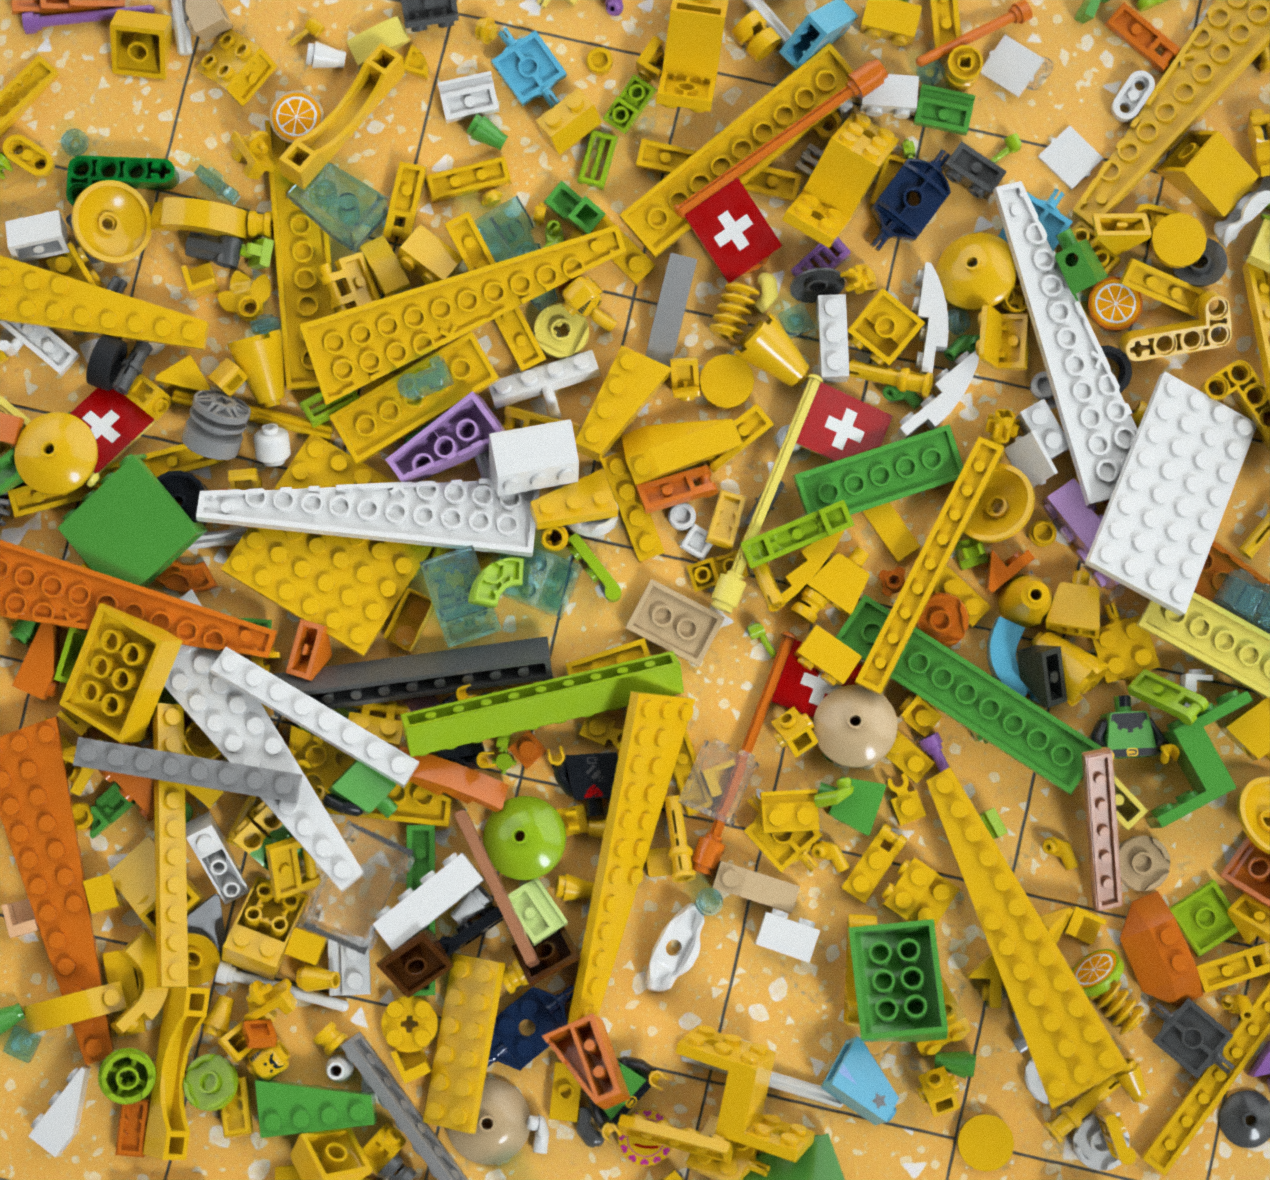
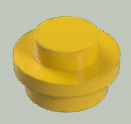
[475,17,498,45]
[1029,520,1057,547]

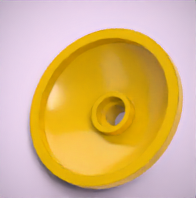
[71,180,152,263]
[936,232,1018,311]
[14,412,98,495]
[963,463,1035,543]
[1237,777,1270,854]

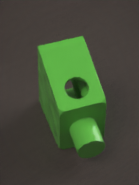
[1055,228,1108,295]
[817,777,887,836]

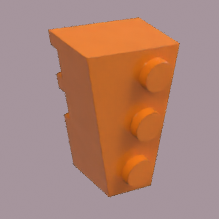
[99,740,155,822]

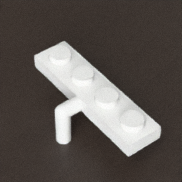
[0,321,80,376]
[489,350,601,419]

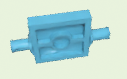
[491,28,567,108]
[998,189,1073,251]

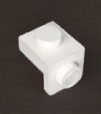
[1180,669,1213,708]

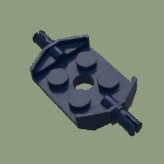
[870,149,951,251]
[487,984,574,1071]

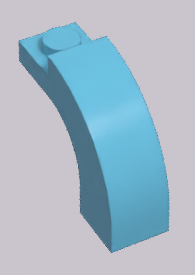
[987,616,1042,705]

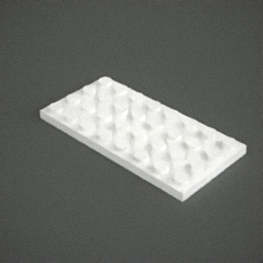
[1084,372,1257,616]

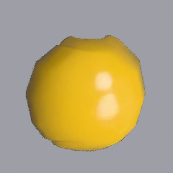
[184,722,221,759]

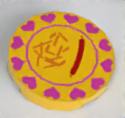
[618,1108,672,1166]

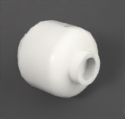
[253,423,291,467]

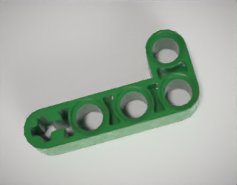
[66,155,180,206]

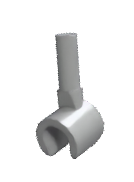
[1011,1012,1029,1053]

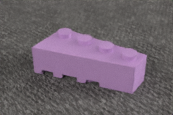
[385,391,506,483]
[1043,478,1119,590]

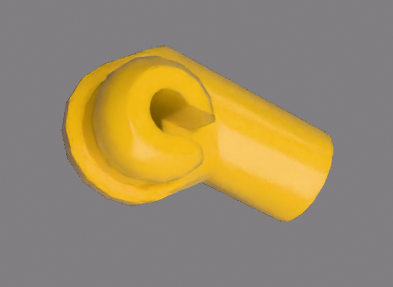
[1042,837,1079,871]
[811,840,850,873]
[1220,994,1255,1021]

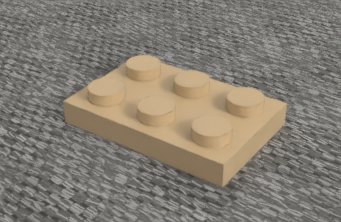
[625,579,725,667]

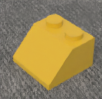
[110,9,172,80]
[289,1127,373,1180]

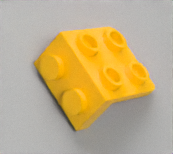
[976,305,1031,370]
[914,976,971,1058]

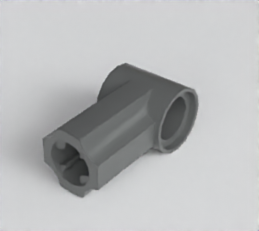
[185,232,243,269]

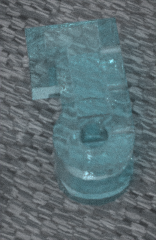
[397,355,454,400]

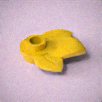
[217,270,271,322]

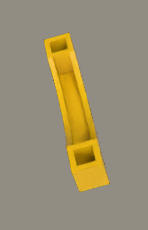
[279,43,405,190]
[143,985,210,1160]

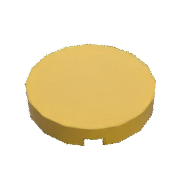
[1150,213,1207,269]
[699,354,754,410]
[956,1113,1014,1172]

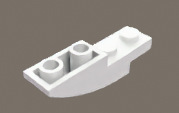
[912,262,949,375]
[897,350,979,439]

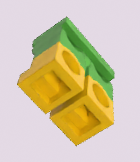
[229,801,303,871]

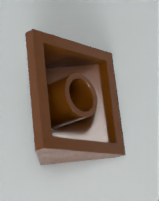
[511,926,581,986]
[376,930,454,998]

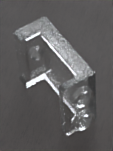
[678,738,759,827]

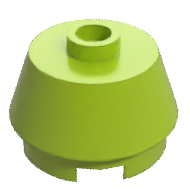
[98,1048,156,1104]

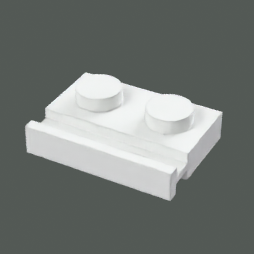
[438,71,500,123]
[328,937,371,996]

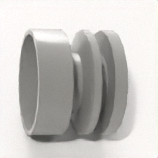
[182,390,251,460]

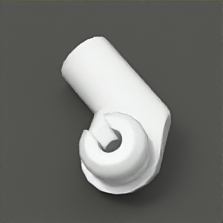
[527,1114,549,1154]

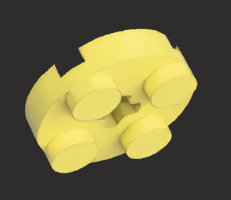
[534,303,589,359]

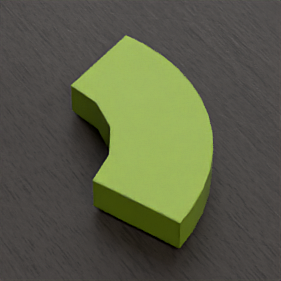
[468,557,524,608]

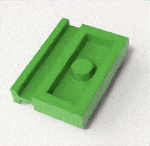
[913,84,976,136]

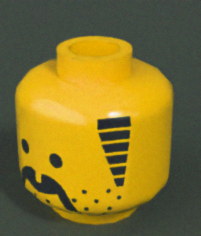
[562,276,603,317]
[247,1039,291,1081]

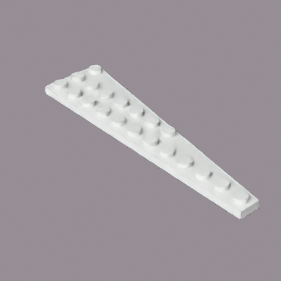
[993,181,1138,506]
[196,478,540,557]
[164,589,364,892]

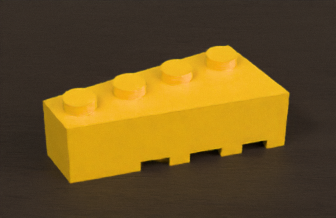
[575,345,672,462]

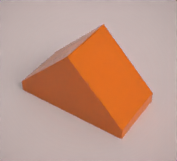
[286,619,333,681]

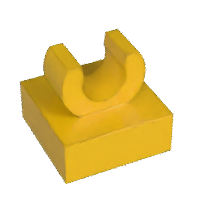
[557,804,588,836]

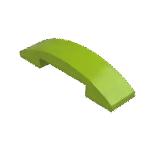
[740,499,855,569]

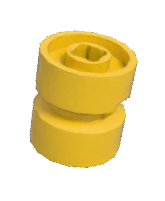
[731,10,782,63]
[943,45,983,91]

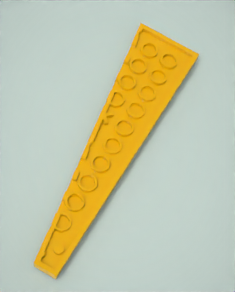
[1073,0,1270,230]
[299,225,626,405]
[0,255,209,350]
[568,691,695,1024]
[926,767,1128,1109]

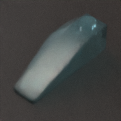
[474,196,558,311]

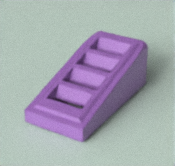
[790,238,851,277]

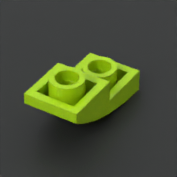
[603,74,657,134]

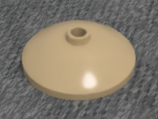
[813,685,897,768]
[447,1078,531,1165]

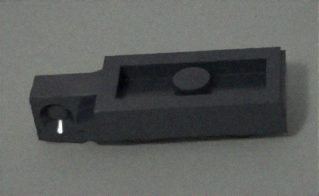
[438,905,504,956]

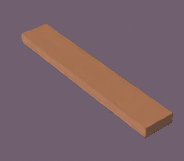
[1082,747,1123,912]
[454,809,540,968]

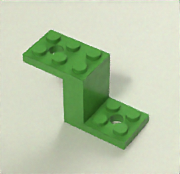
[1146,689,1253,828]

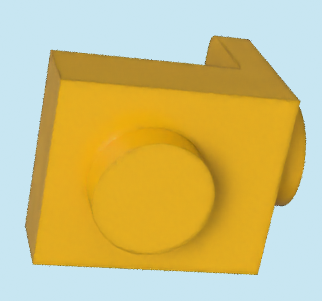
[670,357,701,401]

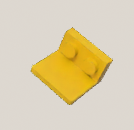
[196,29,277,107]

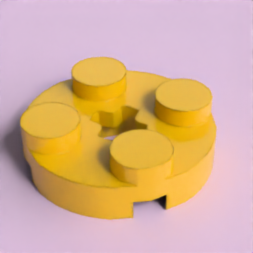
[381,996,439,1053]

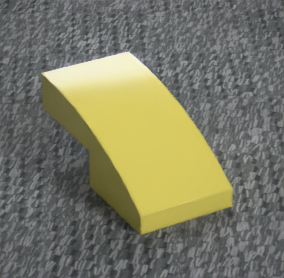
[346,16,411,66]

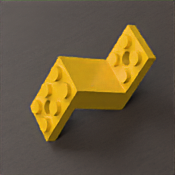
[656,0,729,113]
[782,112,900,248]
[675,1025,816,1162]

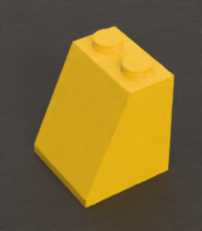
[1156,130,1259,217]

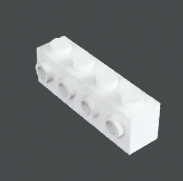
[372,852,485,951]

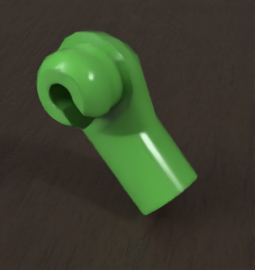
[944,335,980,361]

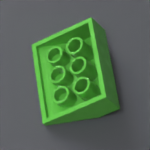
[848,919,948,1042]

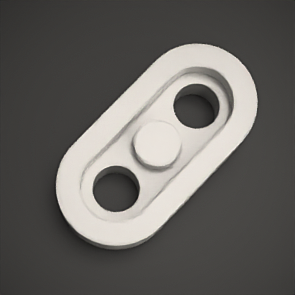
[1111,70,1155,122]

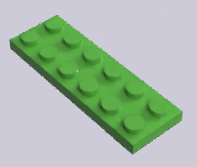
[793,424,964,515]

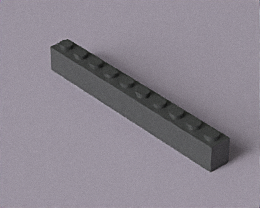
[273,636,553,717]

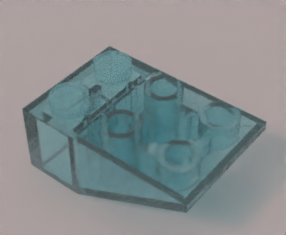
[419,545,502,648]
[497,547,583,620]

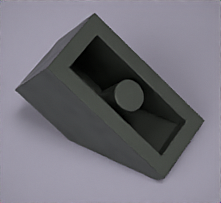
[1016,645,1067,708]

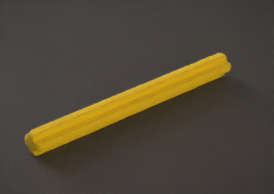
[172,388,333,440]

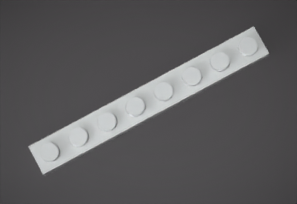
[210,647,419,788]

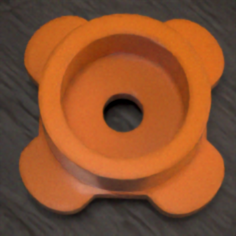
[878,566,905,597]

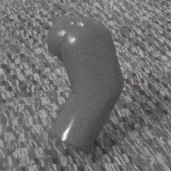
[576,1107,604,1148]

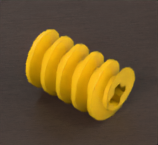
[709,282,760,344]
[1088,980,1148,1035]

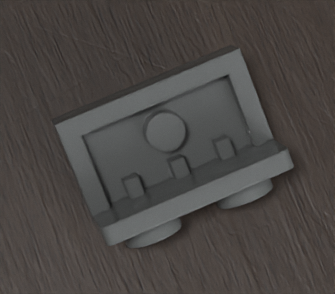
[401,0,459,32]
[942,141,1007,200]

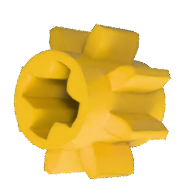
[985,408,1020,443]

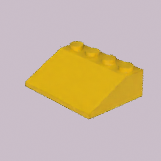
[59,603,183,743]

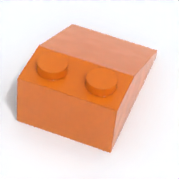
[1220,837,1270,908]

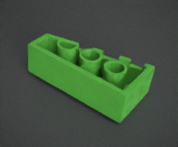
[255,1078,378,1138]

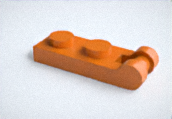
[1105,2,1180,73]
[636,466,718,514]

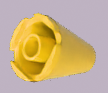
[733,312,810,387]
[227,330,285,408]
[998,574,1053,629]
[1031,631,1109,707]

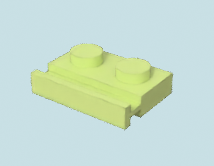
[508,878,568,946]

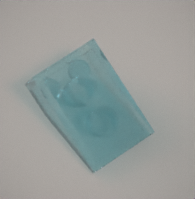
[287,162,388,252]

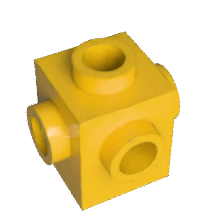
[771,707,819,758]
[916,1066,960,1118]

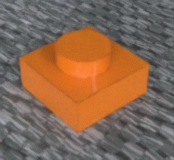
[508,730,547,769]
[242,1019,277,1049]

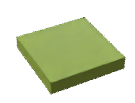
[1168,879,1238,957]

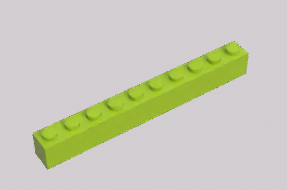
[400,651,684,757]

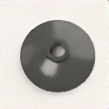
[1172,238,1228,287]
[790,268,845,303]
[1219,1090,1270,1148]

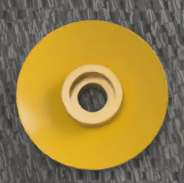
[187,933,220,985]

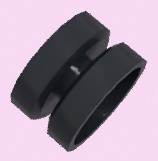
[157,470,209,526]

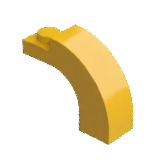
[150,197,249,239]
[110,931,168,1033]
[23,981,127,1034]

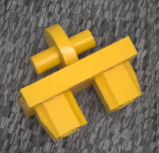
[230,130,277,180]
[244,978,297,1023]

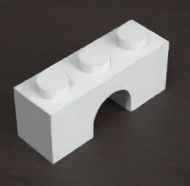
[816,294,850,383]

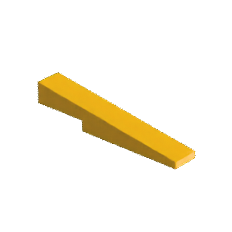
[0,55,60,139]

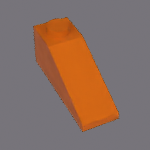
[12,623,60,701]

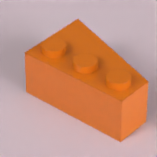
[542,1013,631,1110]

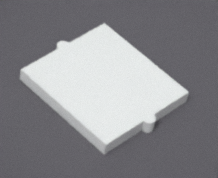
[980,35,1045,98]
[1038,125,1104,190]
[1004,430,1058,488]

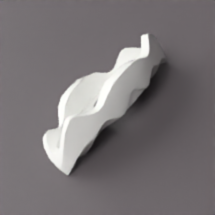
[1214,176,1270,248]
[646,903,705,992]

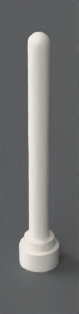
[215,960,349,1012]

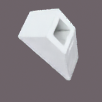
[186,811,250,905]
[28,1065,91,1157]

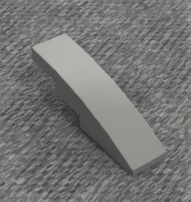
[645,253,697,367]

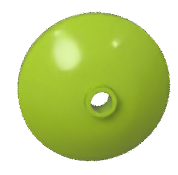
[483,796,567,880]

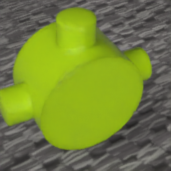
[901,139,916,159]
[496,735,511,752]
[492,749,517,774]

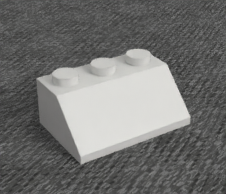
[489,419,579,497]

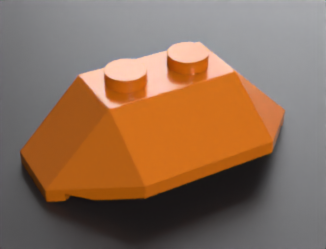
[1119,891,1203,1007]

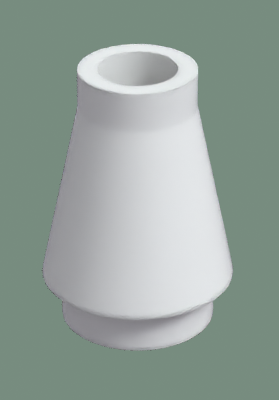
[306,41,346,68]
[451,885,493,925]
[326,1054,354,1083]

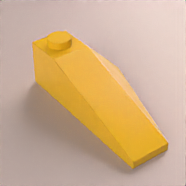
[622,419,743,485]

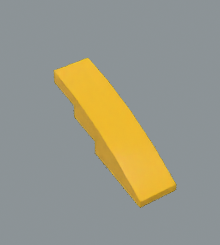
[773,530,845,613]

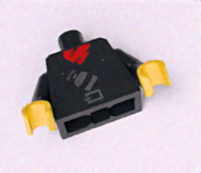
[437,684,496,770]
[547,742,621,816]

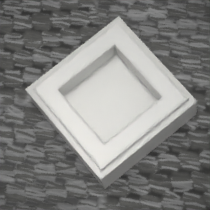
[679,523,713,561]

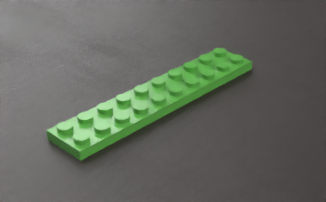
[835,594,1102,796]

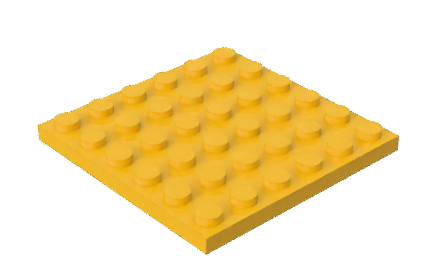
[221,434,434,657]

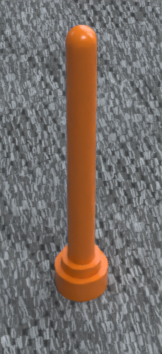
[916,0,1033,67]

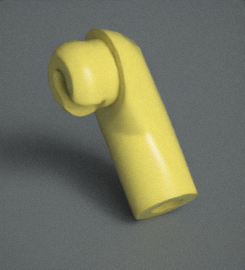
[752,272,778,315]

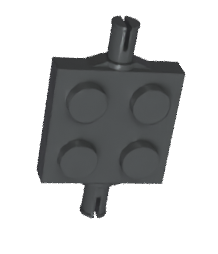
[1151,998,1235,1079]

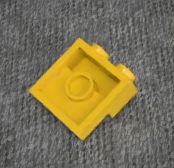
[847,288,925,367]
[881,857,960,927]

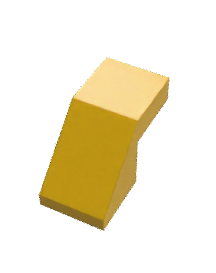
[208,357,249,397]

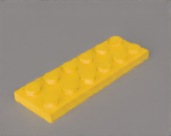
[329,331,501,465]
[423,953,506,1134]

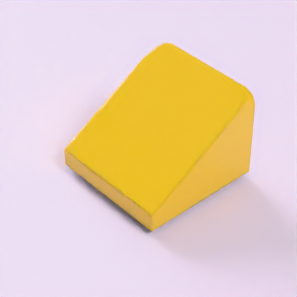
[646,847,673,877]

